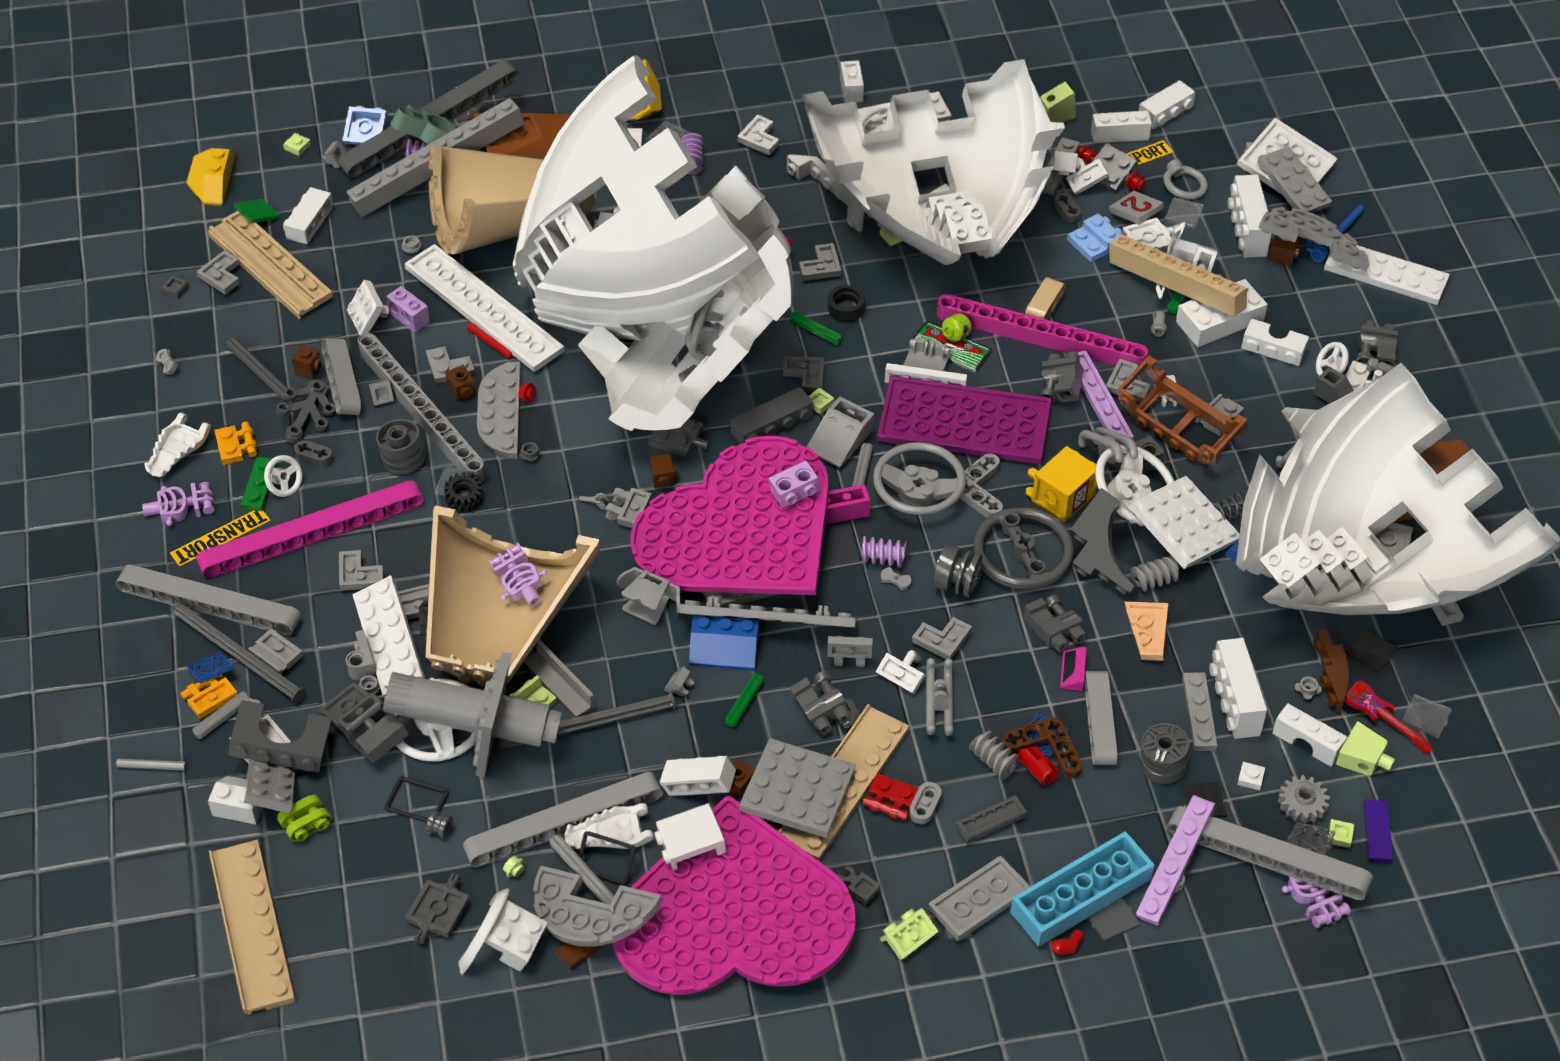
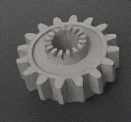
[1278,775,1330,824]

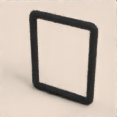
[384,776,449,822]
[578,831,636,886]

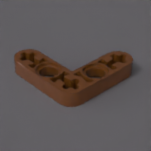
[1002,718,1082,778]

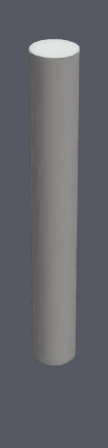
[116,758,186,771]

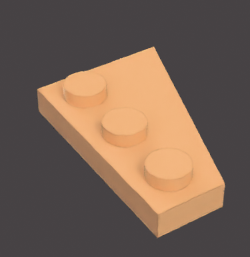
[1125,602,1169,661]

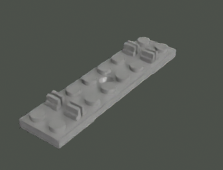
[679,597,856,628]

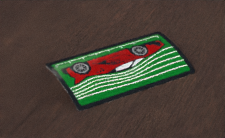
[909,321,993,373]

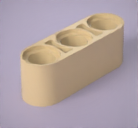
[1025,277,1065,320]

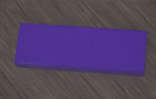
[1363,799,1393,863]

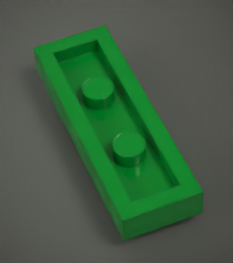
[241,457,278,511]

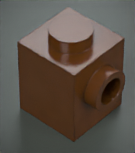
[1269,235,1301,265]
[292,345,322,380]
[445,365,476,401]
[649,453,678,488]
[725,759,755,801]

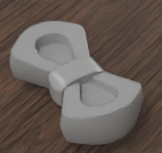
[156,349,178,375]
[880,567,911,591]

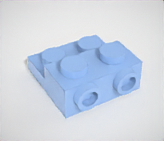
[343,106,389,145]
[1067,214,1123,262]

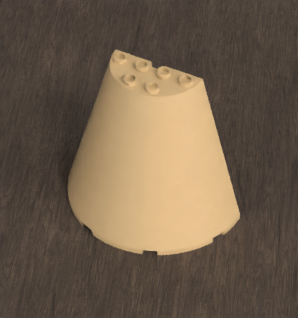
[429,145,596,254]
[426,505,601,687]

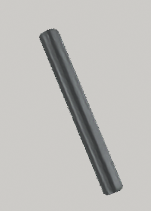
[226,337,292,400]

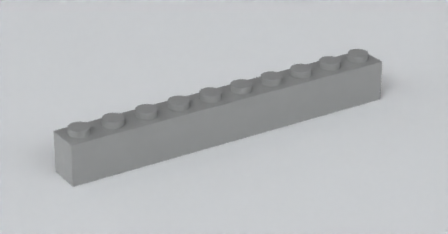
[346,98,524,218]

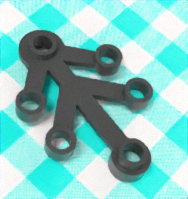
[276,379,335,444]

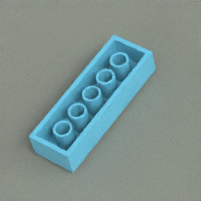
[1010,831,1154,947]

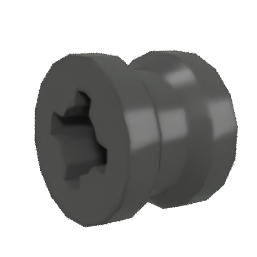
[426,811,453,838]

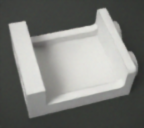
[654,803,726,871]

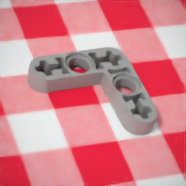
[955,454,1003,518]

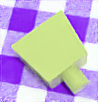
[1040,82,1076,123]
[1336,722,1395,776]

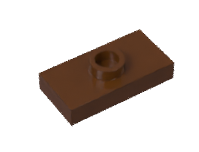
[556,943,605,970]

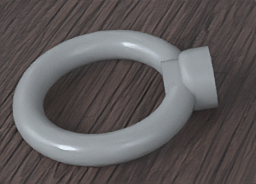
[1163,159,1208,200]

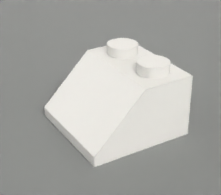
[208,776,263,825]

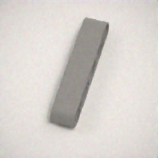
[321,338,361,415]
[1084,671,1117,765]

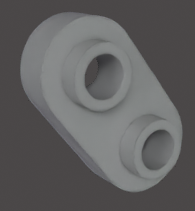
[910,782,941,824]

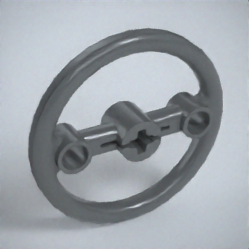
[973,507,1074,589]

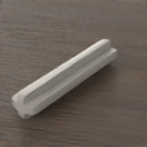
[852,443,873,487]
[192,691,250,739]

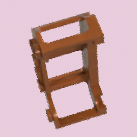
[1117,355,1248,465]

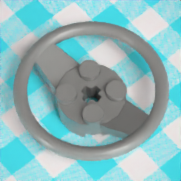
[873,442,966,515]

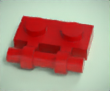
[863,773,919,821]

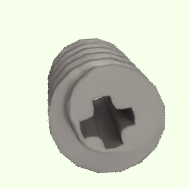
[1130,555,1179,592]
[969,731,1018,779]

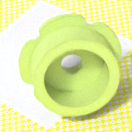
[503,856,525,878]

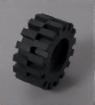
[444,472,483,512]

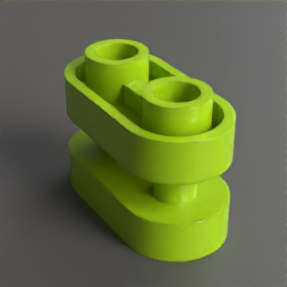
[277,795,332,842]

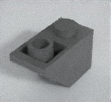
[1314,366,1354,403]

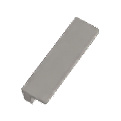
[523,640,595,718]

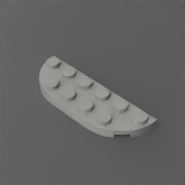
[477,361,520,459]

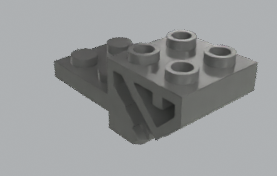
[319,682,409,763]

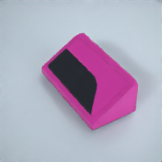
[1060,647,1086,691]

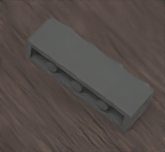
[731,387,813,444]

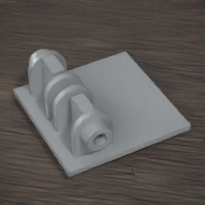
[903,338,952,371]

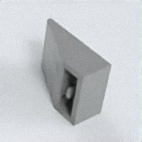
[806,396,874,469]

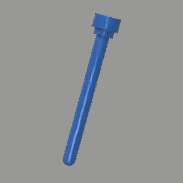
[1310,205,1365,262]

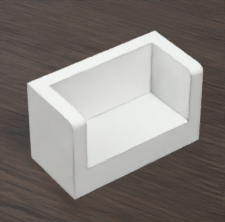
[840,61,864,103]

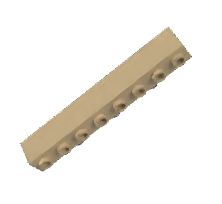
[1109,235,1247,317]

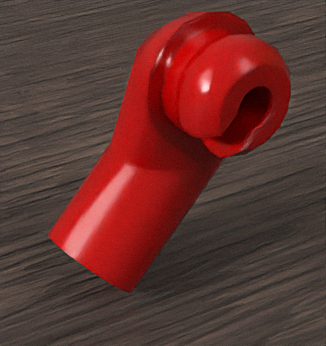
[1051,930,1084,955]

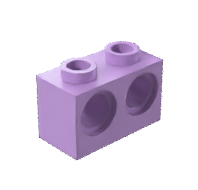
[386,286,430,332]
[768,461,820,508]

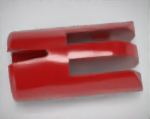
[1017,745,1059,785]

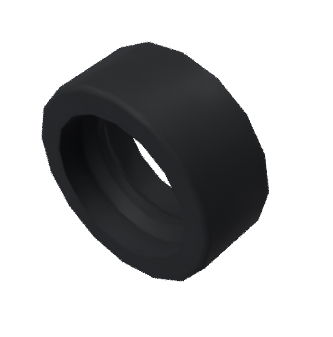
[827,285,865,322]

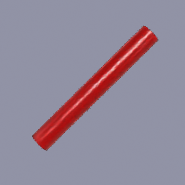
[467,323,513,359]

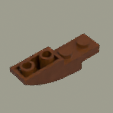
[1313,628,1349,714]

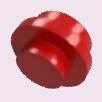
[518,383,537,403]

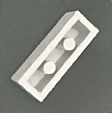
[1139,80,1195,129]
[1091,111,1152,143]
[283,187,333,245]
[660,756,736,796]

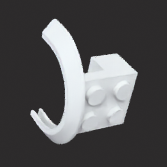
[1156,221,1217,299]
[459,888,547,975]

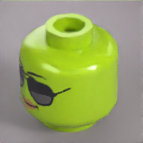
[942,313,971,342]

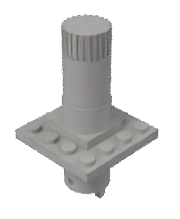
[383,652,562,777]

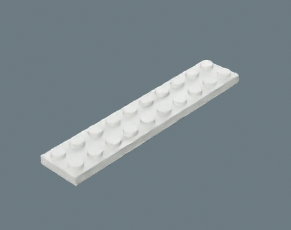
[405,244,565,372]

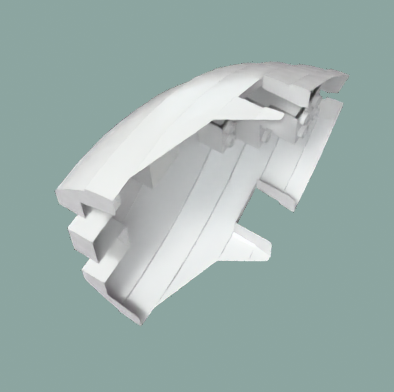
[513,55,760,340]
[803,59,1065,265]
[578,165,794,431]
[1236,363,1560,615]

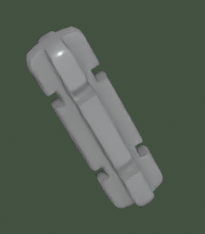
[1366,357,1394,376]

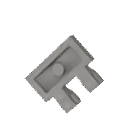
[605,488,651,528]
[827,636,873,668]

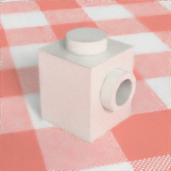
[1050,151,1080,176]

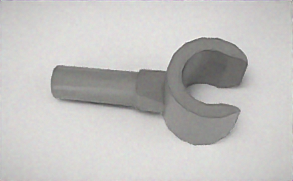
[579,493,610,510]

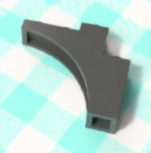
[1071,488,1138,595]

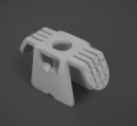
[616,567,680,625]

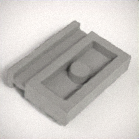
[1196,394,1244,436]
[398,584,429,620]
[248,629,303,675]

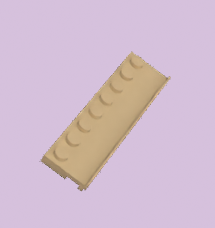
[208,211,333,319]
[778,704,909,861]
[209,840,295,1015]

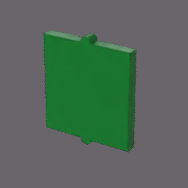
[234,199,280,223]

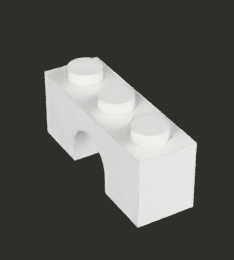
[1241,318,1309,366]
[1272,704,1347,767]

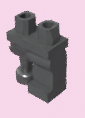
[1356,320,1398,370]
[1040,351,1084,403]
[1024,594,1086,653]
[789,671,851,735]

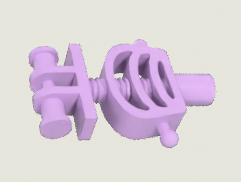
[142,482,214,526]
[488,543,547,606]
[1282,877,1351,928]

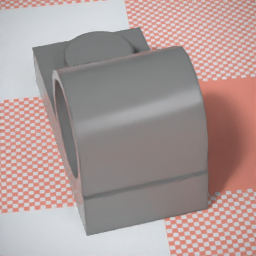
[346,630,376,680]

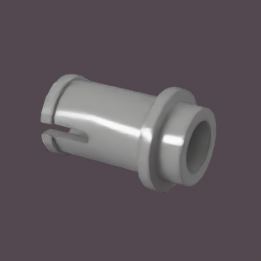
[1151,311,1167,337]

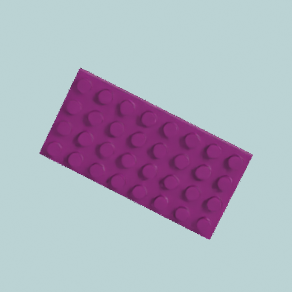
[877,375,1051,465]

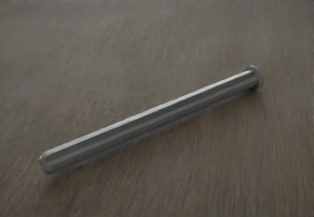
[173,604,306,704]
[498,692,676,749]

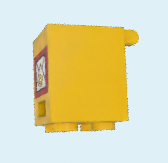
[1026,446,1097,523]

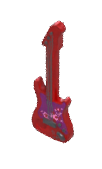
[1345,681,1432,754]

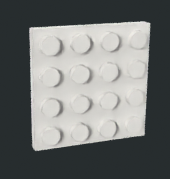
[1237,118,1338,194]
[1128,476,1240,569]

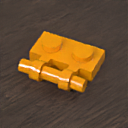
[214,422,257,465]
[180,674,238,719]

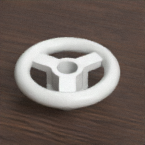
[1316,342,1349,376]
[264,455,303,497]

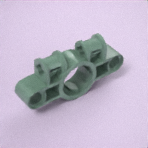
[391,105,461,144]

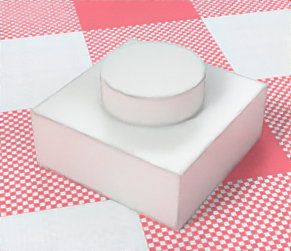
[1237,762,1265,791]

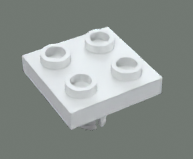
[347,280,389,335]

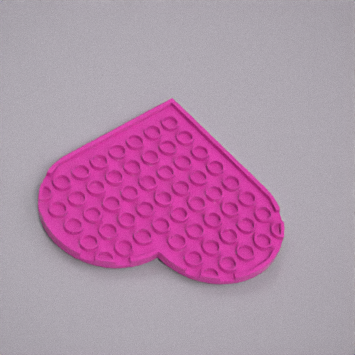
[630,436,829,595]
[613,795,856,995]

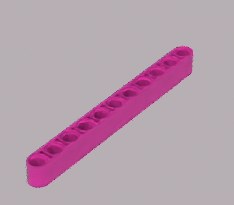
[937,294,1148,366]
[196,480,424,578]

